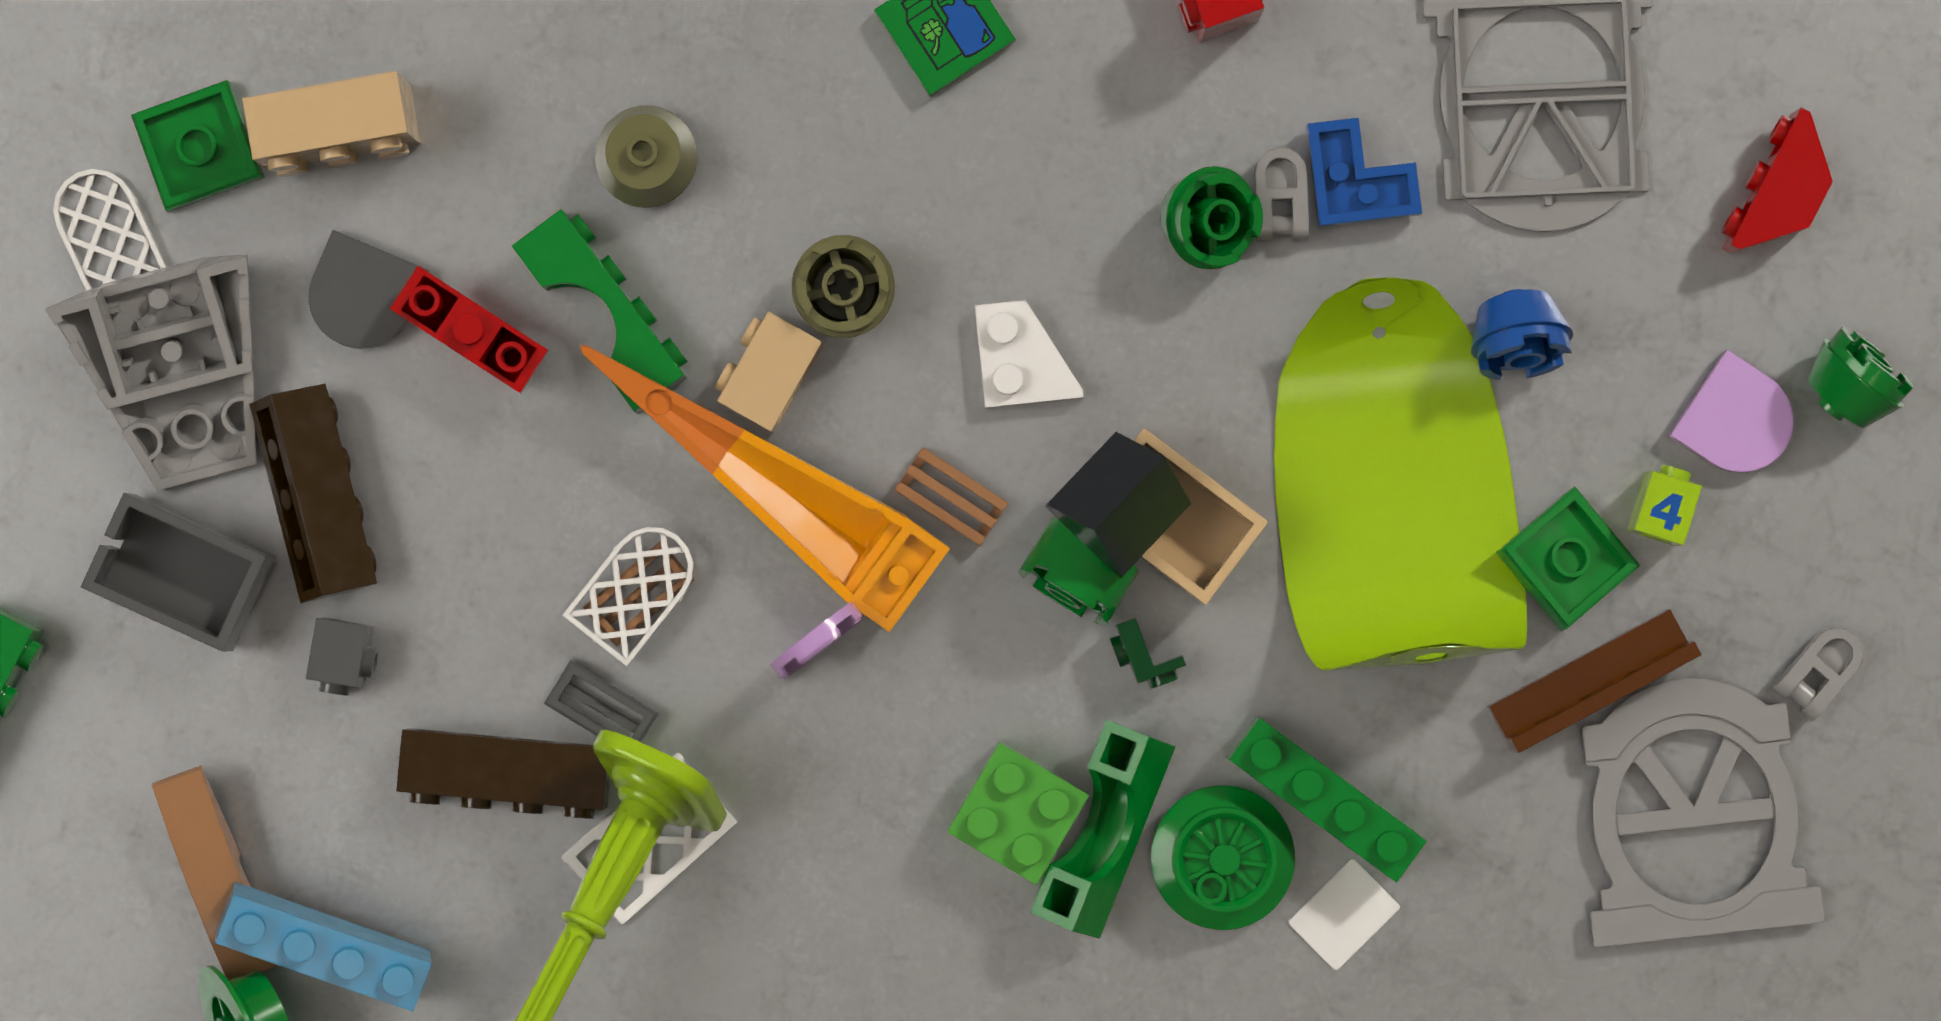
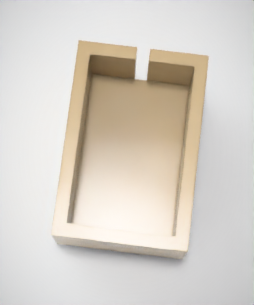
[242,71,421,177]
[1134,428,1269,605]

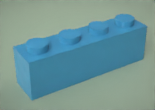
[215,881,432,1012]

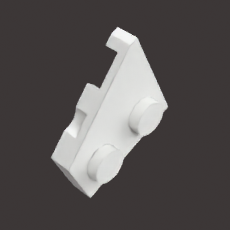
[975,300,1084,408]

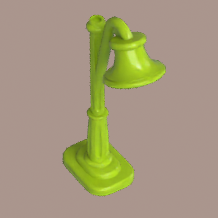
[515,730,727,1021]

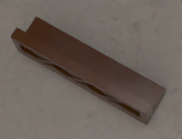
[1487,609,1702,753]

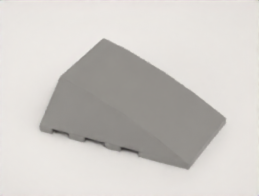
[45,254,258,491]

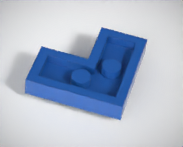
[1306,117,1422,227]

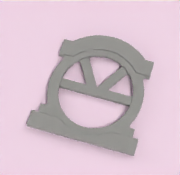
[1422,0,1654,232]
[1581,678,1825,948]

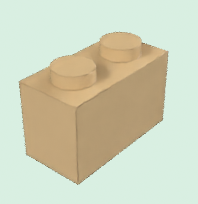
[715,311,824,434]

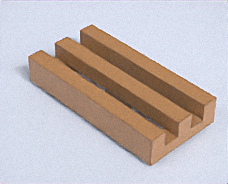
[895,447,1008,546]
[583,541,695,647]

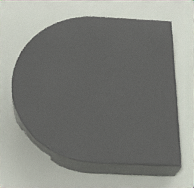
[308,230,429,349]

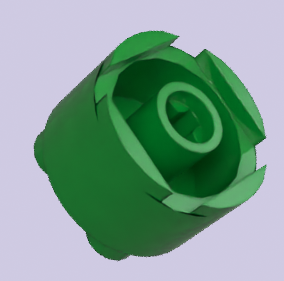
[1018,518,1139,626]

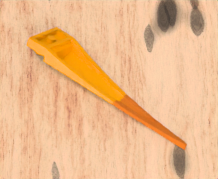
[580,345,950,632]

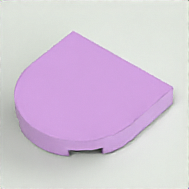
[1668,350,1793,472]
[769,601,864,679]

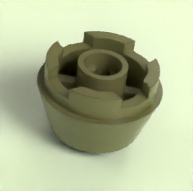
[595,105,697,208]
[792,235,895,338]

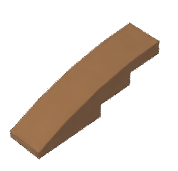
[152,765,277,979]

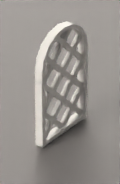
[53,169,167,291]
[562,527,694,666]

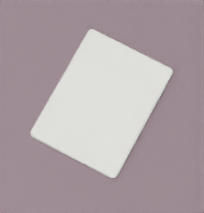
[1289,859,1400,970]

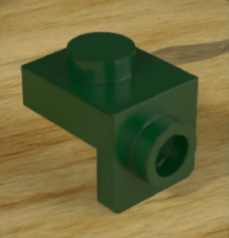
[1109,618,1186,689]

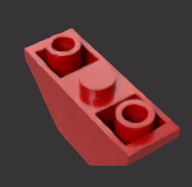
[1721,107,1833,254]
[390,266,549,394]

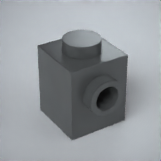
[306,618,378,696]

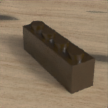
[249,383,377,604]
[396,728,610,819]

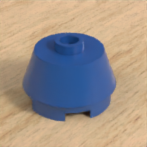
[1471,289,1573,380]

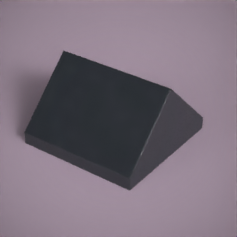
[1045,432,1192,579]

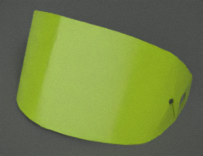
[1274,277,1527,671]

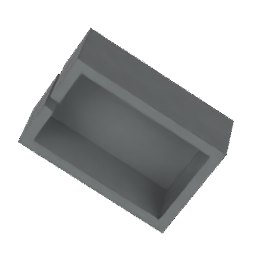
[81,492,276,652]

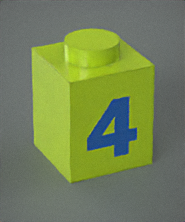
[1627,465,1702,546]

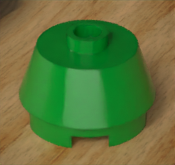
[1160,166,1263,269]
[1807,326,1914,428]

